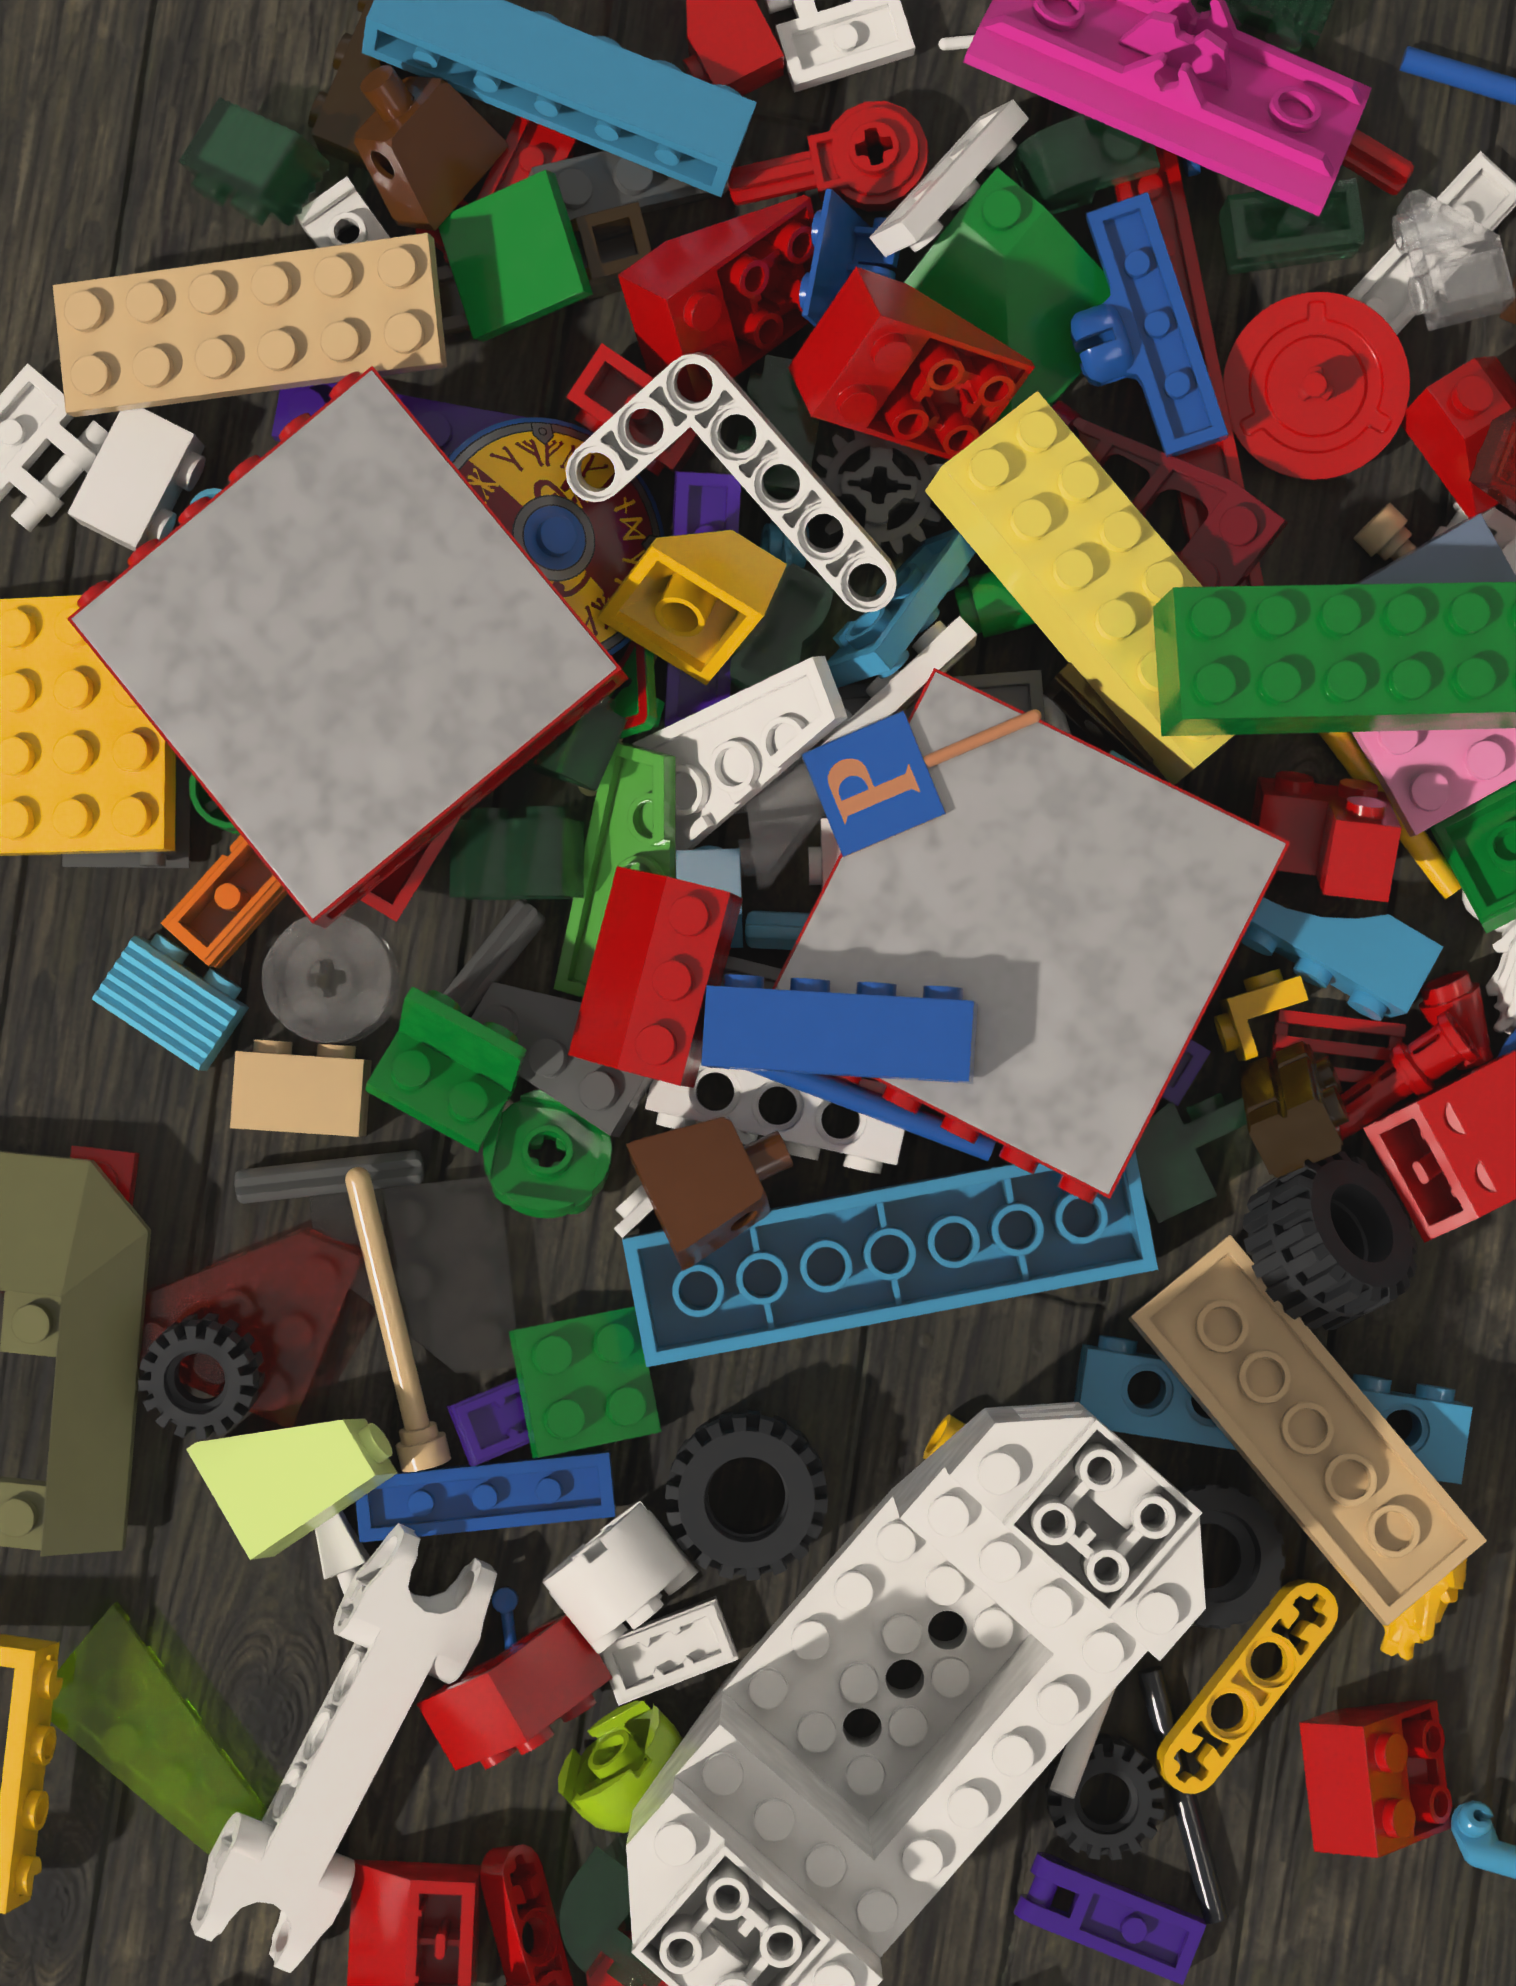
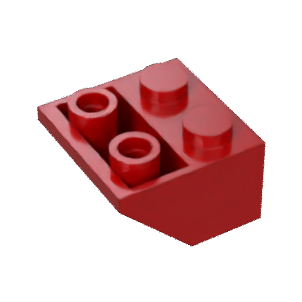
[1299,1699,1452,1858]
[347,1859,481,1986]

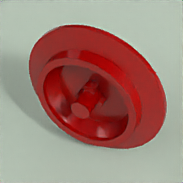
[1223,292,1410,480]

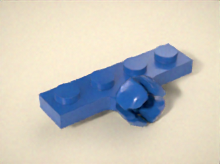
[1071,192,1228,458]

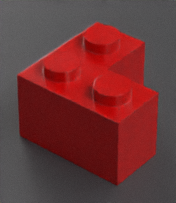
[1250,771,1402,902]
[417,1614,613,1771]

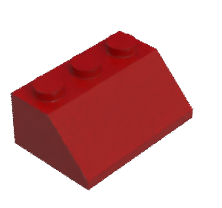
[568,866,743,1088]

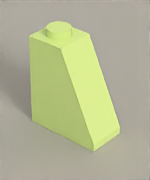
[186,1419,397,1560]

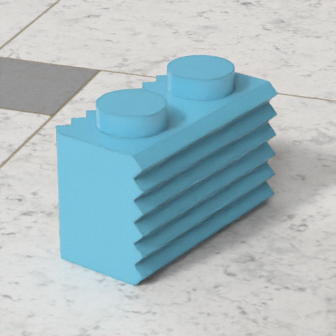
[92,933,249,1071]

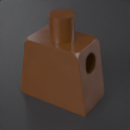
[354,65,509,231]
[626,1117,793,1271]

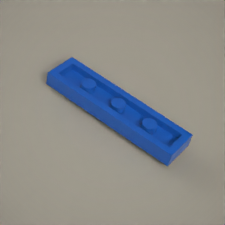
[356,1450,617,1543]

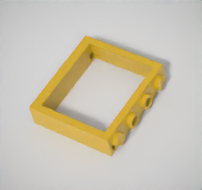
[0,1634,63,1914]

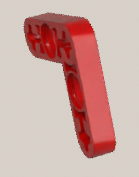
[480,1844,574,1986]

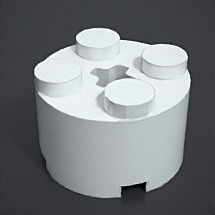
[542,1501,698,1654]

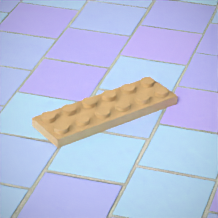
[53,233,447,417]
[1128,1235,1487,1626]

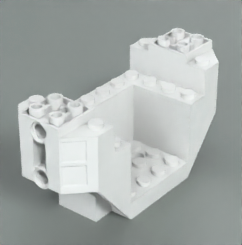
[626,1402,1206,1986]

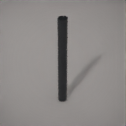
[1138,1666,1229,1924]

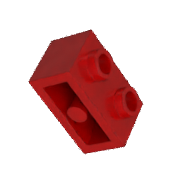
[566,343,702,477]

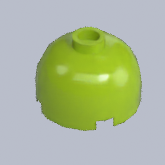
[558,1701,683,1833]

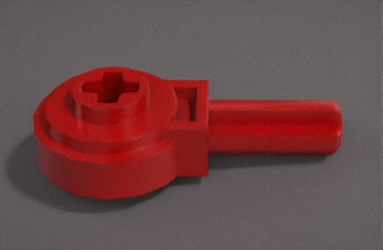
[728,101,929,212]

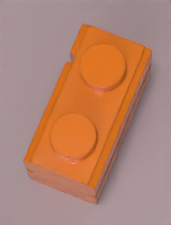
[161,834,288,969]

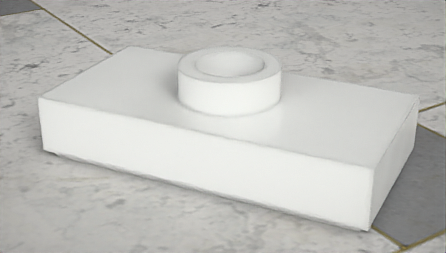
[599,1596,739,1706]

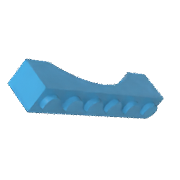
[1109,750,1443,1021]

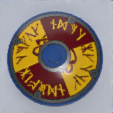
[447,417,665,655]

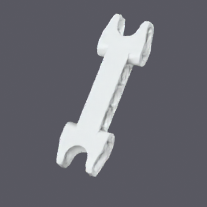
[190,1523,497,1973]

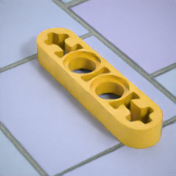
[1156,1579,1338,1794]

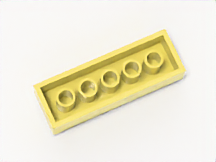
[925,391,1234,785]

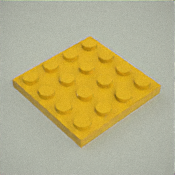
[0,595,176,856]

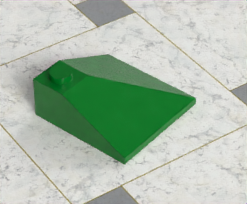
[904,167,1110,425]

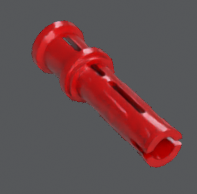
[1339,1011,1480,1141]

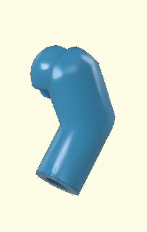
[1451,1800,1516,1879]

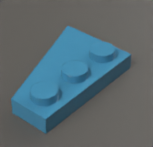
[827,528,976,688]

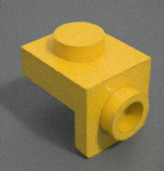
[1214,968,1308,1061]

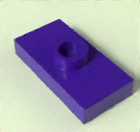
[447,1378,530,1466]

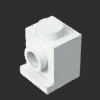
[295,176,390,248]

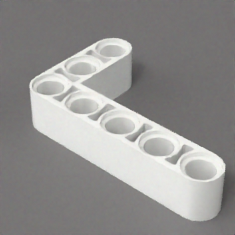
[565,352,897,613]

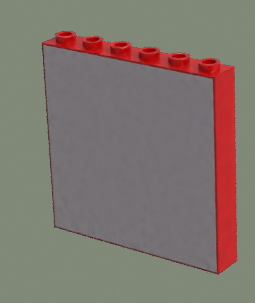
[67,366,629,928]
[772,668,1291,1204]

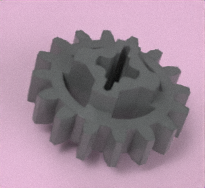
[813,430,944,559]

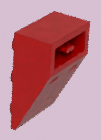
[618,195,815,402]
[788,266,1035,460]
[1363,1049,1516,1243]

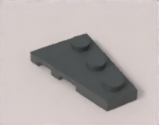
[471,982,654,1137]

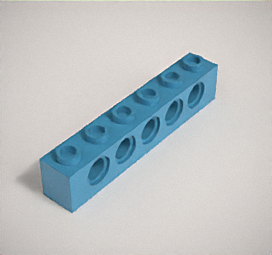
[1074,1335,1473,1484]

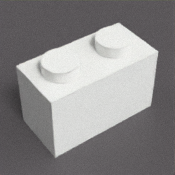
[68,408,206,551]

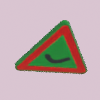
[574,640,665,750]

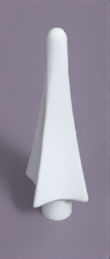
[315,1511,370,1595]

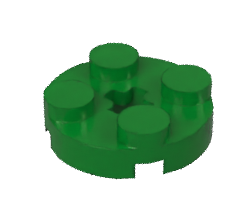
[483,1089,612,1218]

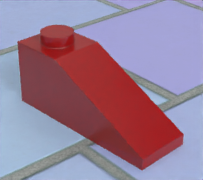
[682,0,784,96]

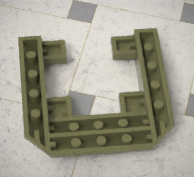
[0,1151,151,1556]

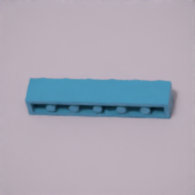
[362,0,757,197]

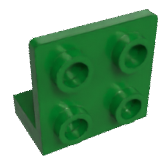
[365,987,527,1153]

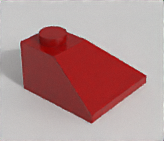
[1401,356,1516,518]

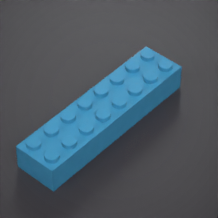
[622,1151,1158,1367]

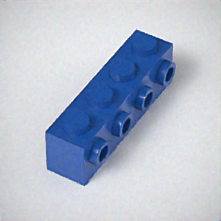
[701,974,978,1084]

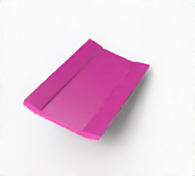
[963,0,1372,216]

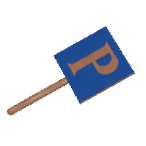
[801,709,1042,857]

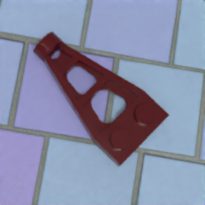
[1052,401,1288,587]

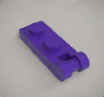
[1013,1852,1206,1985]

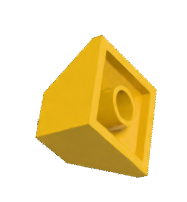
[597,530,787,685]

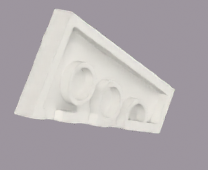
[632,656,848,850]

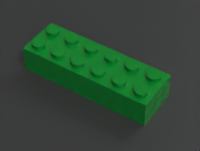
[1153,582,1516,736]

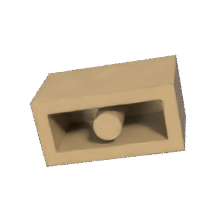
[230,1040,372,1137]

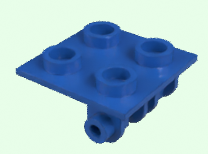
[799,189,900,327]

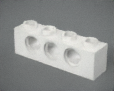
[645,1059,905,1174]

